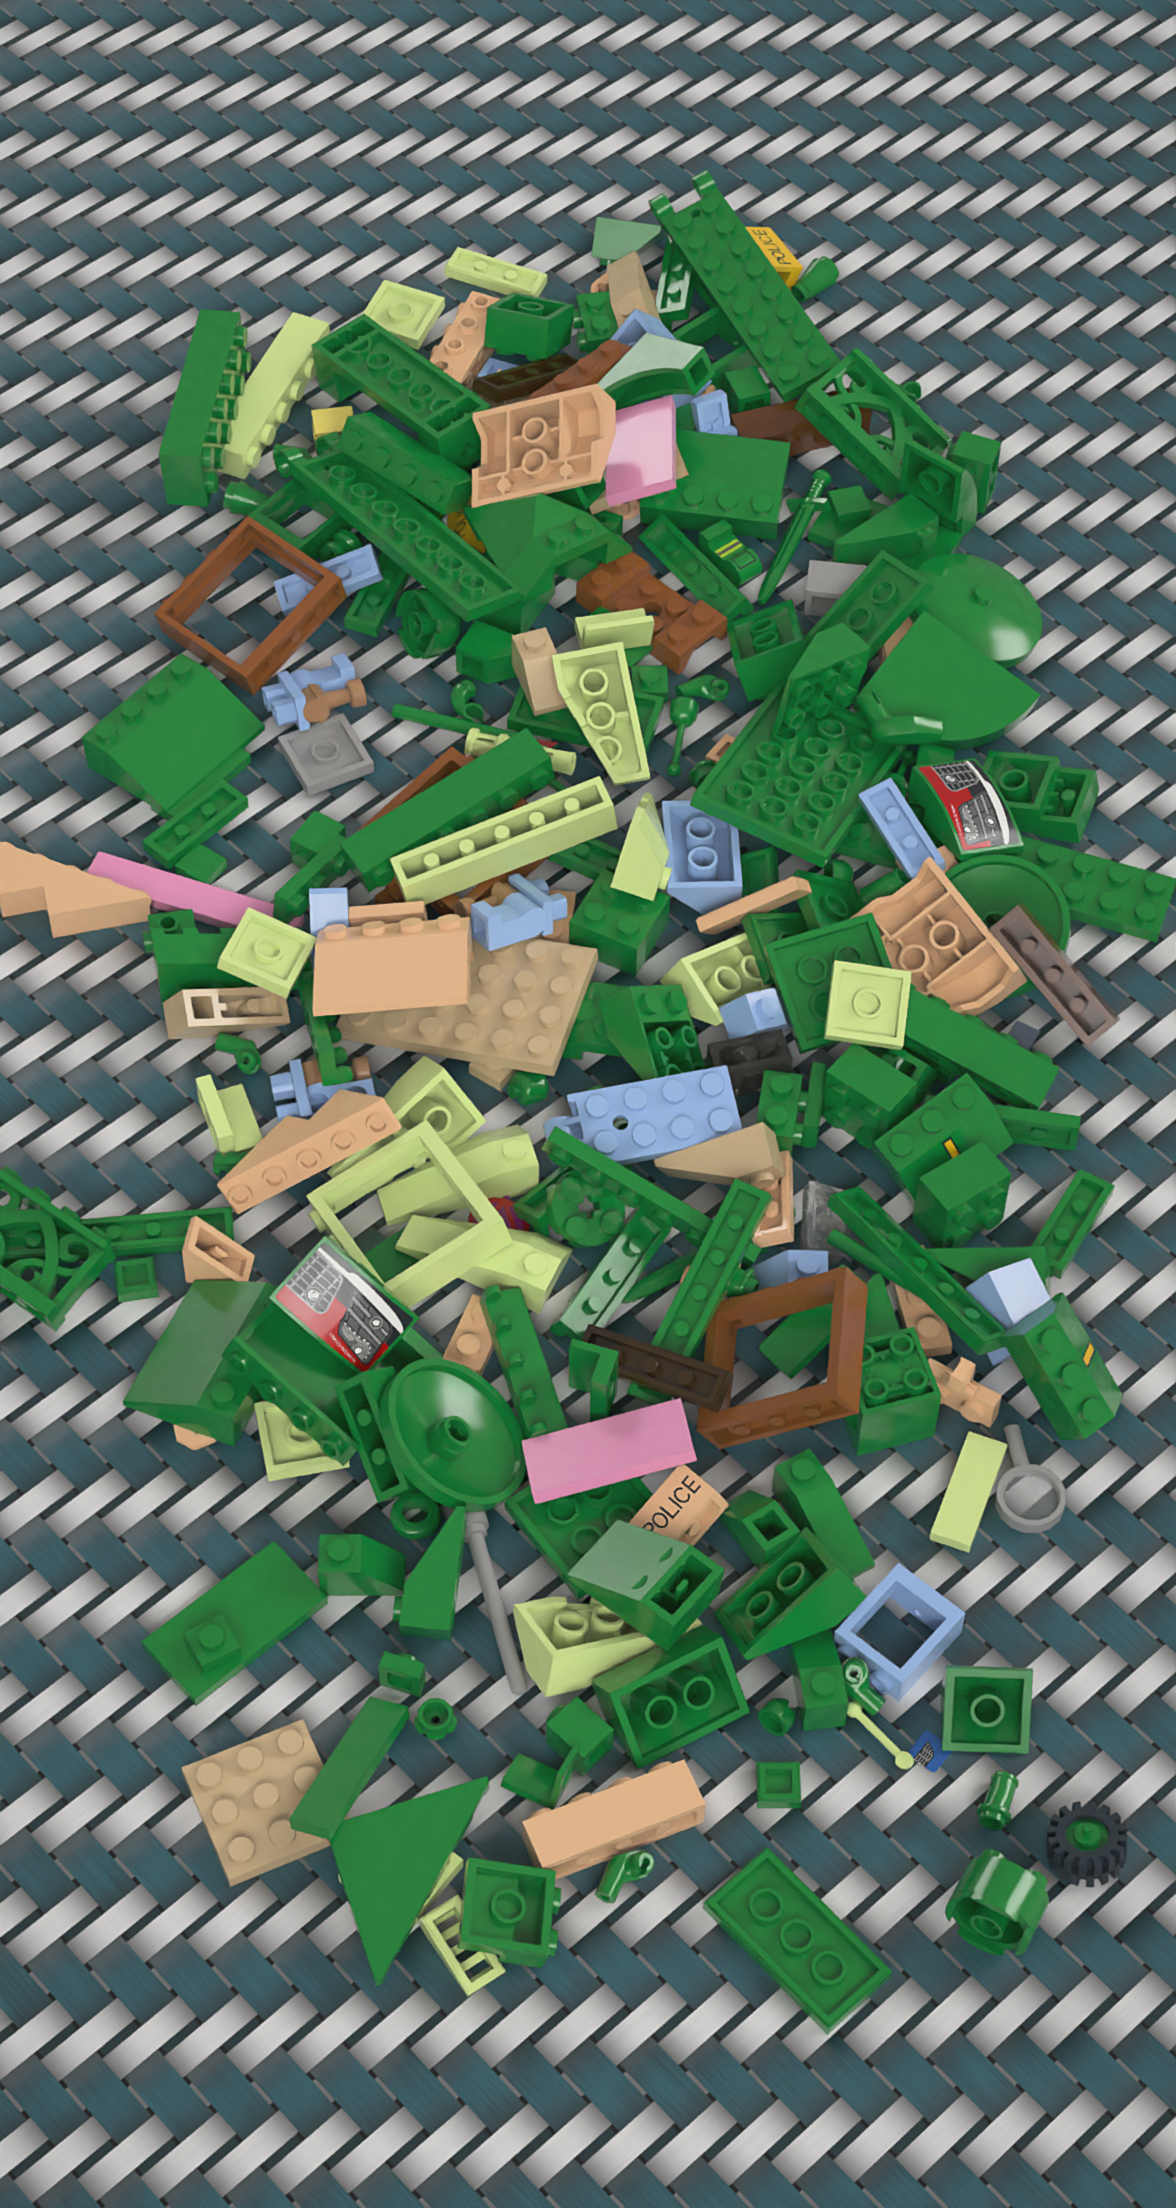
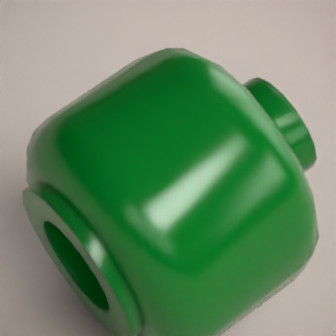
[507,1070,549,1106]

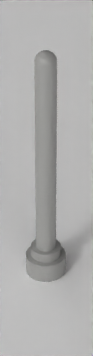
[464,1511,527,1696]

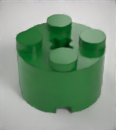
[945,1849,1049,1956]

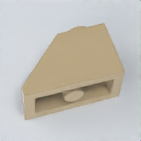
[512,627,568,716]

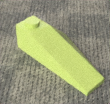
[552,642,650,786]
[610,792,672,901]
[660,933,772,1026]

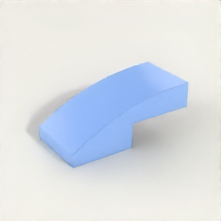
[690,389,738,436]

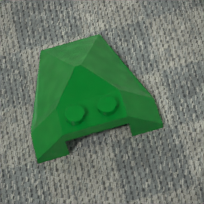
[463,493,633,602]

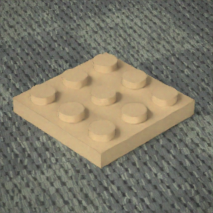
[181,1719,347,1887]

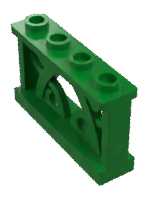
[795,347,952,502]
[0,1165,116,1332]

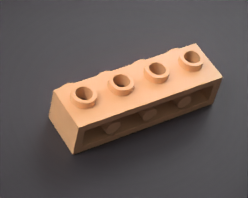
[430,291,500,390]

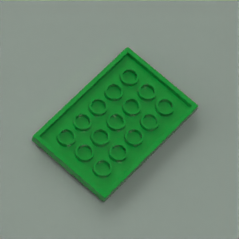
[690,679,908,868]

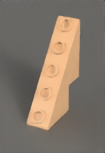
[0,842,152,938]
[216,1089,402,1214]

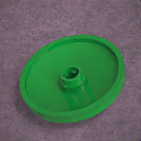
[910,553,1042,669]
[945,854,1071,999]
[379,1358,526,1512]

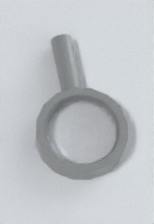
[995,1424,1066,1533]

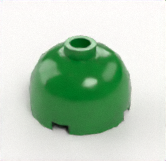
[396,588,462,660]

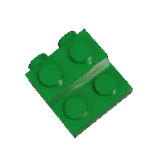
[457,1857,561,1968]

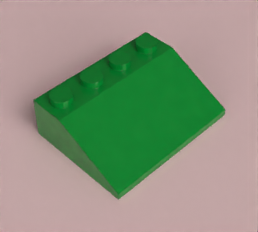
[639,429,791,540]
[81,653,265,815]
[123,1280,278,1447]

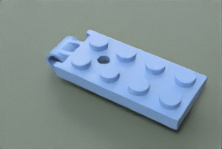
[543,1065,742,1165]

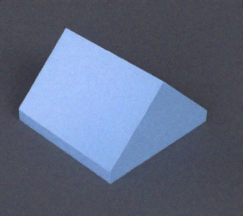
[965,1258,1051,1366]

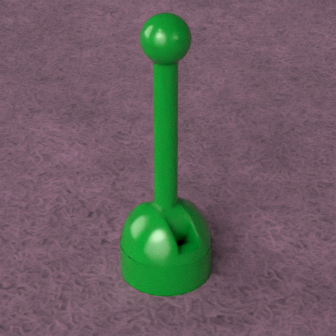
[667,697,699,777]
[880,751,915,798]

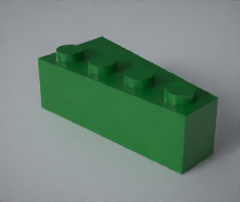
[150,927,311,1009]

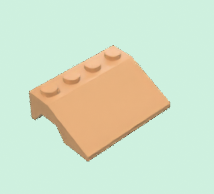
[472,384,616,508]
[850,857,1028,1016]
[312,914,475,1016]

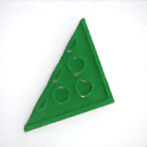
[328,1776,489,1986]

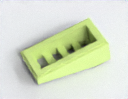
[418,1894,506,1997]

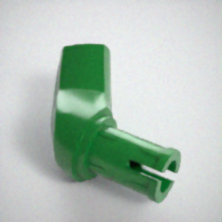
[856,690,943,746]

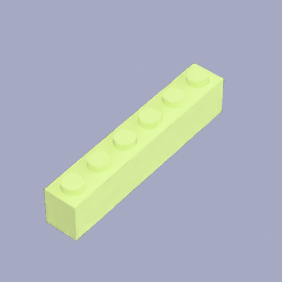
[218,312,330,480]
[390,776,618,905]

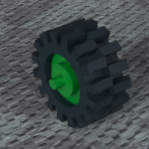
[1047,1801,1127,1887]

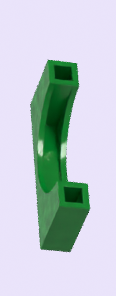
[545,333,716,510]

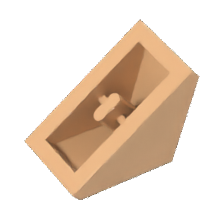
[182,1216,255,1283]

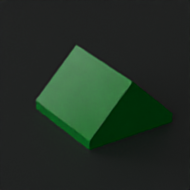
[940,1665,1033,1754]

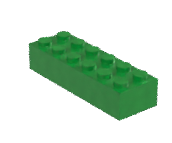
[158,309,251,507]

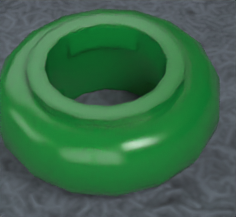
[390,1492,441,1540]

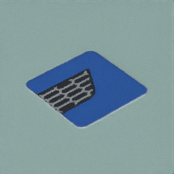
[908,1730,953,1773]

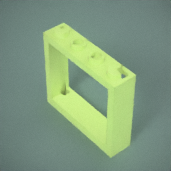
[306,1120,513,1308]

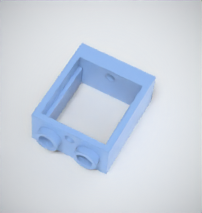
[834,1563,965,1702]

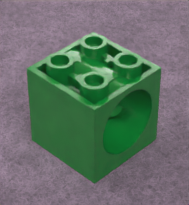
[842,1327,941,1456]

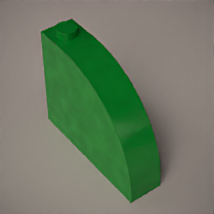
[853,610,1040,751]

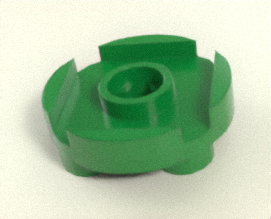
[546,1169,625,1248]

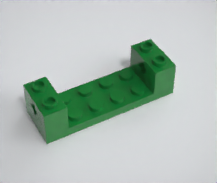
[311,314,491,469]

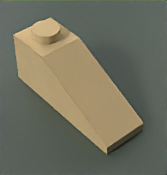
[607,251,661,328]
[163,987,290,1040]
[654,1122,786,1189]

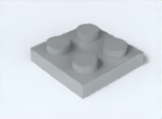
[278,713,374,796]

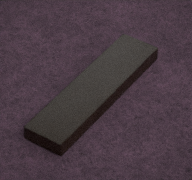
[472,353,578,403]
[581,1324,734,1413]

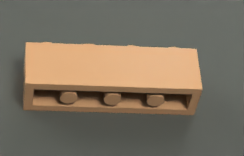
[522,1759,706,1880]

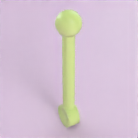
[847,1701,914,1770]

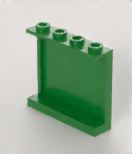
[221,1301,444,1466]

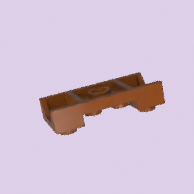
[576,551,727,675]

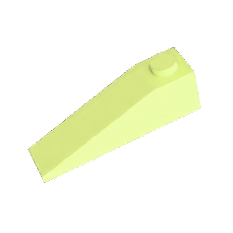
[327,1055,486,1194]
[377,1125,539,1226]
[395,1215,572,1314]
[513,1597,702,1697]

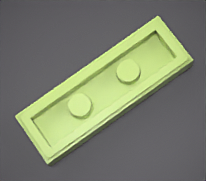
[444,247,547,297]
[930,1431,1008,1553]

